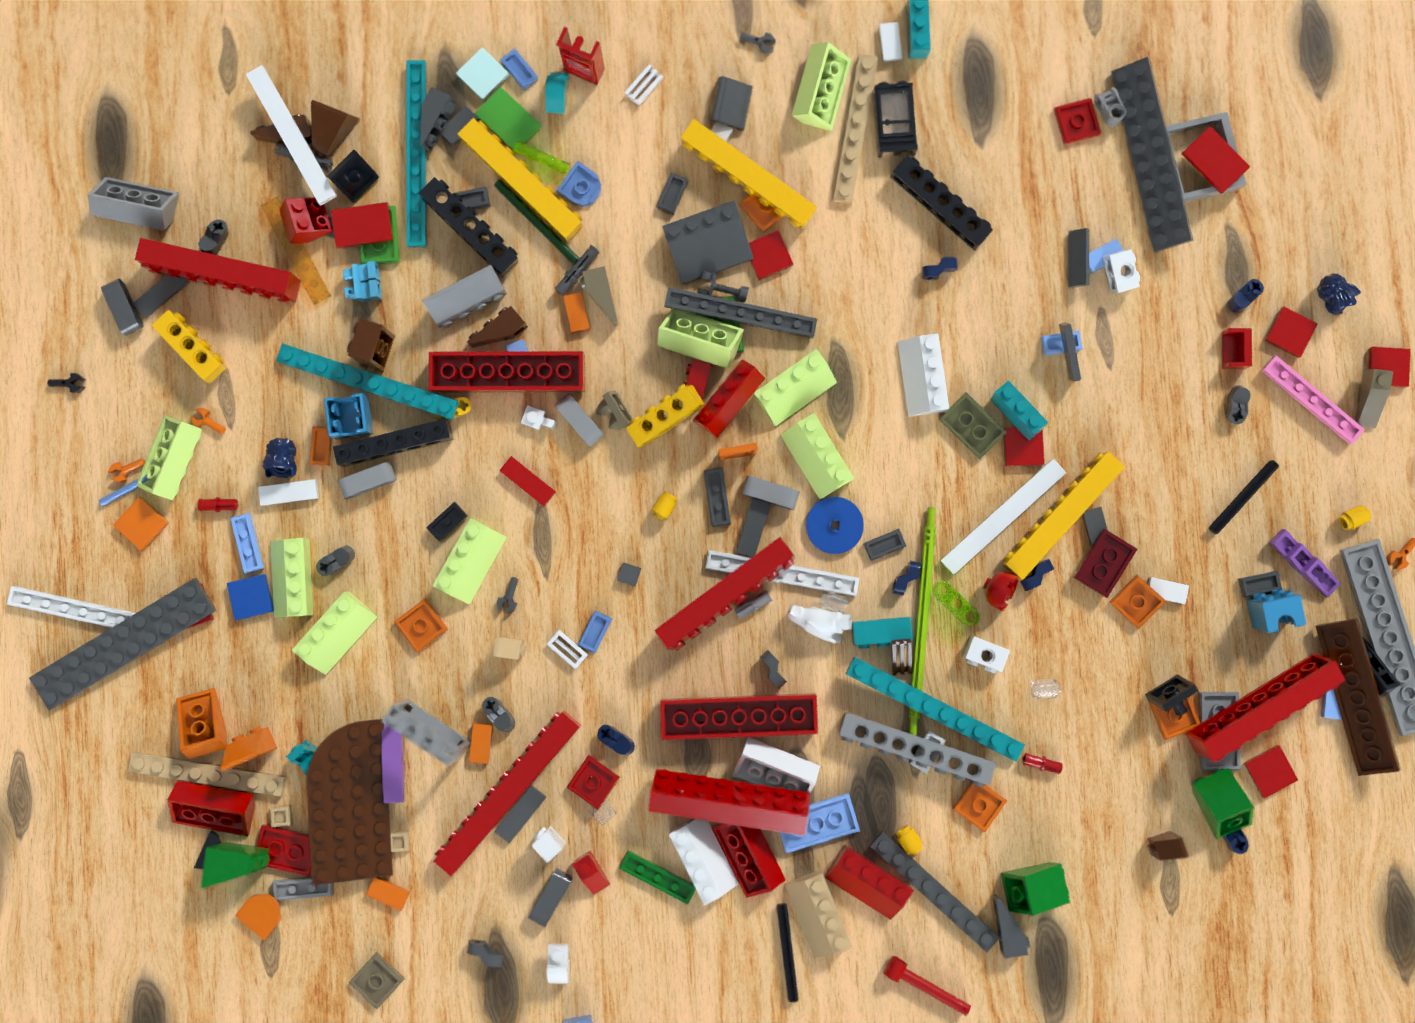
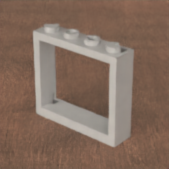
[1166,112,1246,203]
[382,699,471,766]

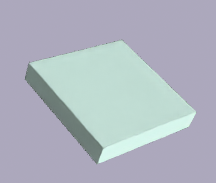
[456,47,510,101]

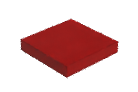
[1054,98,1101,145]
[749,230,794,280]
[1265,306,1318,358]
[1369,346,1411,388]
[1004,428,1045,467]
[1244,745,1298,798]
[567,755,620,810]

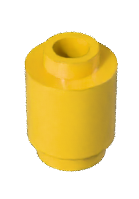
[651,491,677,521]
[1339,505,1371,530]
[896,825,924,856]

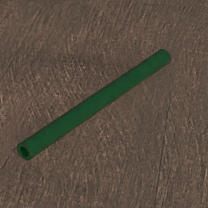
[494,179,579,265]

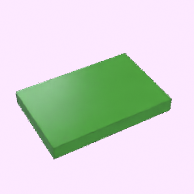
[474,87,542,153]
[360,206,400,264]

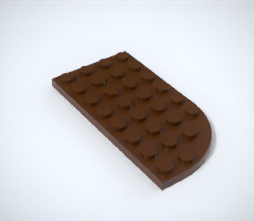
[306,719,393,886]

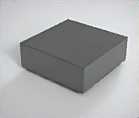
[617,563,642,586]

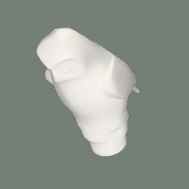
[788,604,852,644]

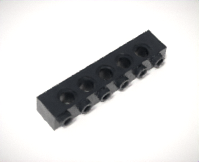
[890,155,993,251]
[418,177,518,278]
[333,419,454,467]

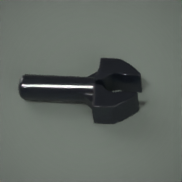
[47,373,86,393]

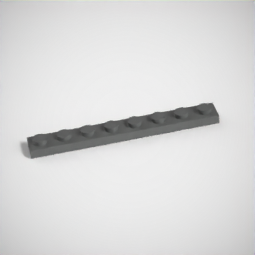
[664,287,817,338]
[869,831,1000,952]

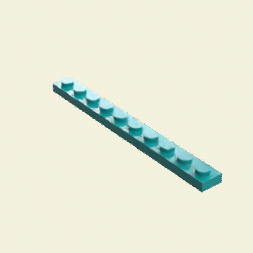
[406,60,427,248]
[276,343,459,420]
[845,657,1025,762]

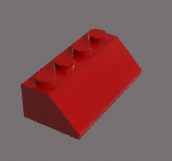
[692,359,765,438]
[167,781,255,837]
[712,823,786,898]
[824,844,914,920]

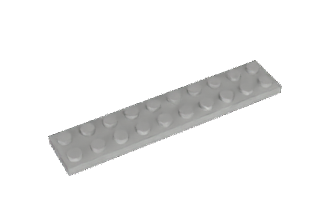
[1340,539,1415,736]

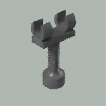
[697,270,749,302]

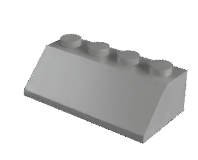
[88,177,179,230]
[422,265,507,328]

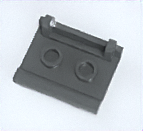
[708,76,753,131]

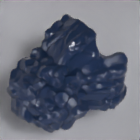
[1317,273,1361,315]
[262,438,297,478]

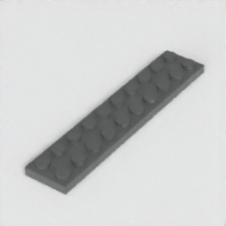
[1111,57,1194,253]
[29,578,217,710]

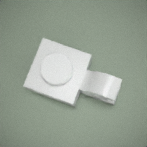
[521,405,557,430]

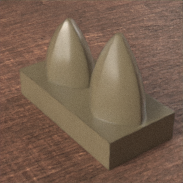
[596,391,633,430]

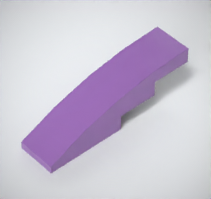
[1269,529,1341,597]
[382,723,405,804]

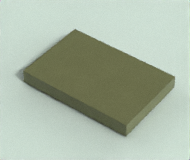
[939,392,1007,459]

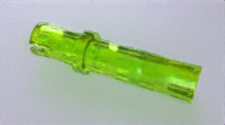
[513,140,570,175]

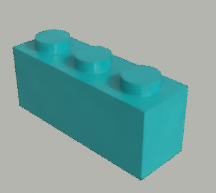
[906,0,931,59]
[990,380,1048,441]
[852,617,913,649]

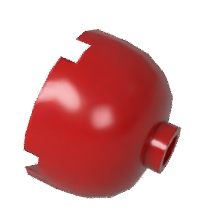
[983,572,1019,612]

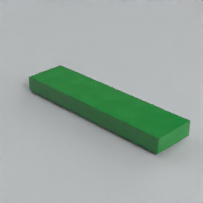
[619,850,696,905]

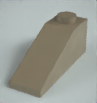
[580,266,618,326]
[1356,369,1393,428]

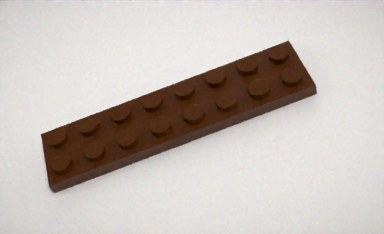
[1315,618,1401,776]

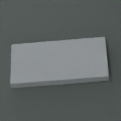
[1198,692,1241,770]

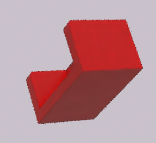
[1222,328,1252,369]

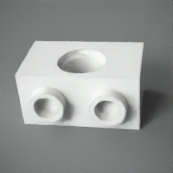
[1103,249,1140,293]
[963,636,1010,674]
[532,825,566,863]

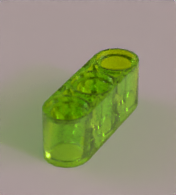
[931,581,980,626]

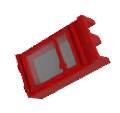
[556,27,605,85]

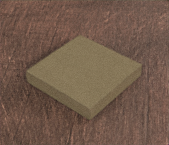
[348,952,405,1009]

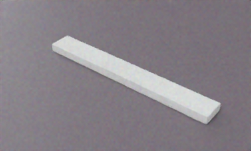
[246,65,337,206]
[940,459,1066,575]
[705,550,859,597]
[6,586,135,628]

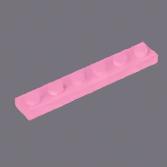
[1261,355,1365,445]

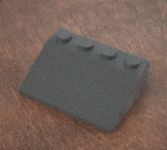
[662,201,754,285]

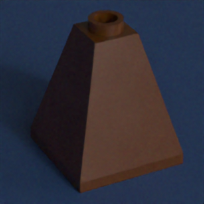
[311,100,360,158]

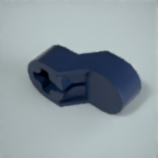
[922,257,958,280]
[1228,279,1264,313]
[1020,559,1054,591]
[892,560,921,596]
[597,725,635,755]
[1223,830,1249,854]

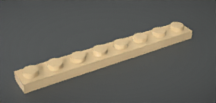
[833,54,878,204]
[128,751,286,797]

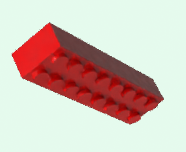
[135,238,301,304]
[429,351,585,393]
[654,537,795,651]
[1185,653,1345,762]
[660,693,818,740]
[648,769,810,836]

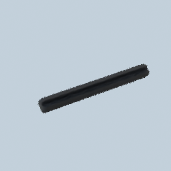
[1209,460,1279,534]
[777,903,799,1002]

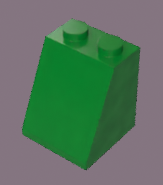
[1192,768,1254,839]
[201,842,270,888]
[1001,862,1070,916]

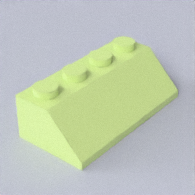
[792,42,851,130]
[657,309,744,369]
[753,349,837,427]
[780,413,854,500]
[136,415,202,500]
[433,518,507,604]
[270,538,313,618]
[292,592,378,675]

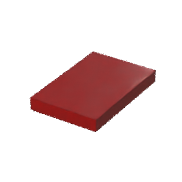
[1181,126,1250,194]
[331,202,394,249]
[256,824,311,876]

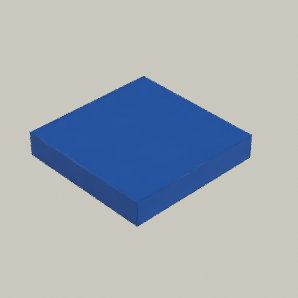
[227,574,274,620]

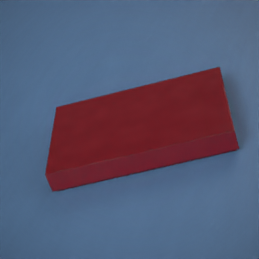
[1073,529,1137,598]

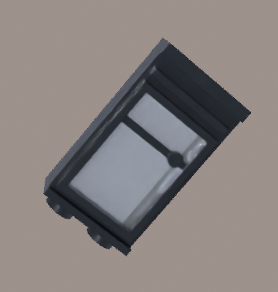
[873,81,918,158]

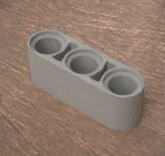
[554,394,604,447]
[338,462,397,499]
[741,475,800,510]

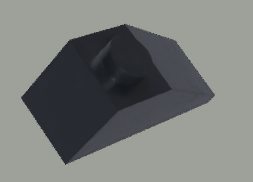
[1363,637,1400,698]

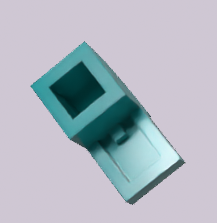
[545,71,569,114]
[286,740,317,777]

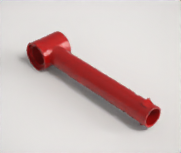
[883,955,971,1016]

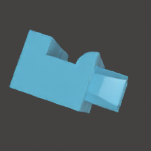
[343,261,382,302]

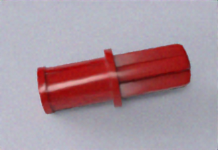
[197,497,238,512]
[1023,753,1063,774]

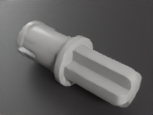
[735,590,772,619]

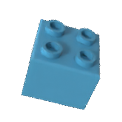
[324,393,374,440]
[1247,589,1306,633]

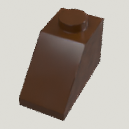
[1147,831,1189,860]

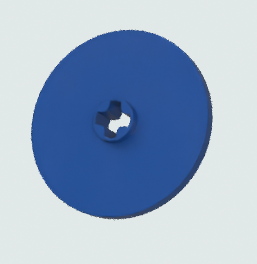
[806,497,864,554]

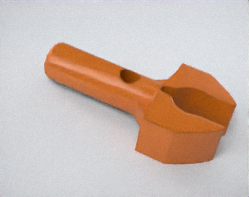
[190,408,226,434]
[108,459,145,482]
[1387,538,1415,569]

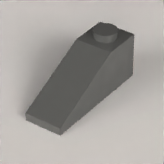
[992,894,1030,958]

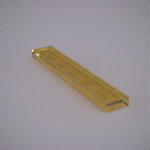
[260,197,331,305]

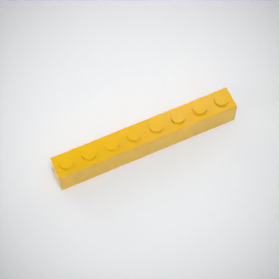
[457,118,583,243]
[680,119,817,229]
[1002,451,1126,580]

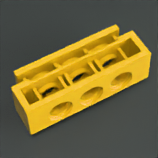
[151,310,227,383]
[626,384,705,447]

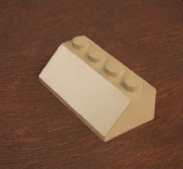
[785,869,852,958]

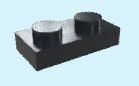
[426,502,468,542]

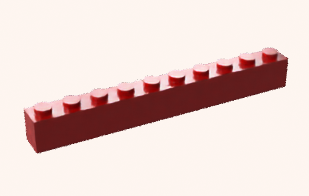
[433,711,581,877]

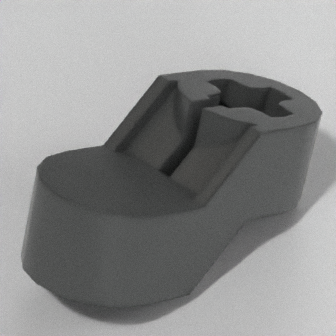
[198,219,229,255]
[1225,385,1251,424]
[316,545,355,576]
[760,650,787,689]
[482,697,515,733]
[467,940,504,967]

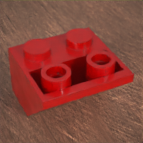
[279,197,333,244]

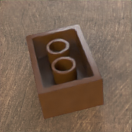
[347,318,395,372]

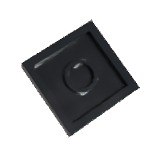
[327,150,380,203]
[1145,674,1198,716]

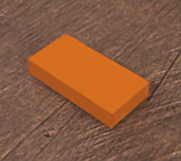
[563,292,590,334]
[309,426,332,466]
[469,722,493,764]
[366,877,410,911]

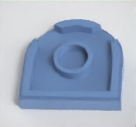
[556,161,601,207]

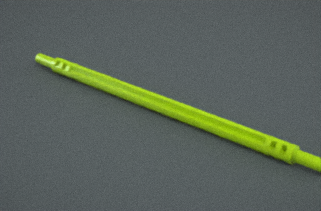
[908,507,936,736]

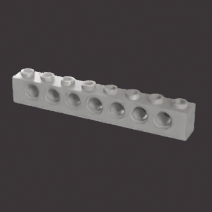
[838,712,996,787]

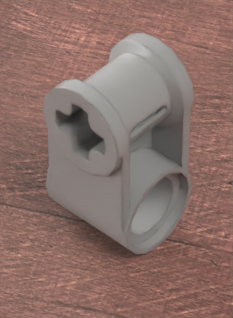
[1094,87,1126,127]

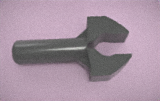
[740,32,776,54]
[497,577,518,613]

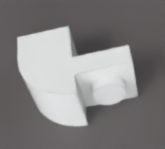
[547,944,570,984]

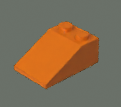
[176,688,227,759]
[221,726,277,771]

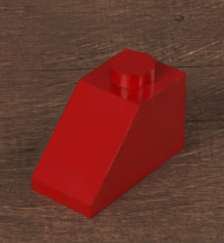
[572,850,610,895]

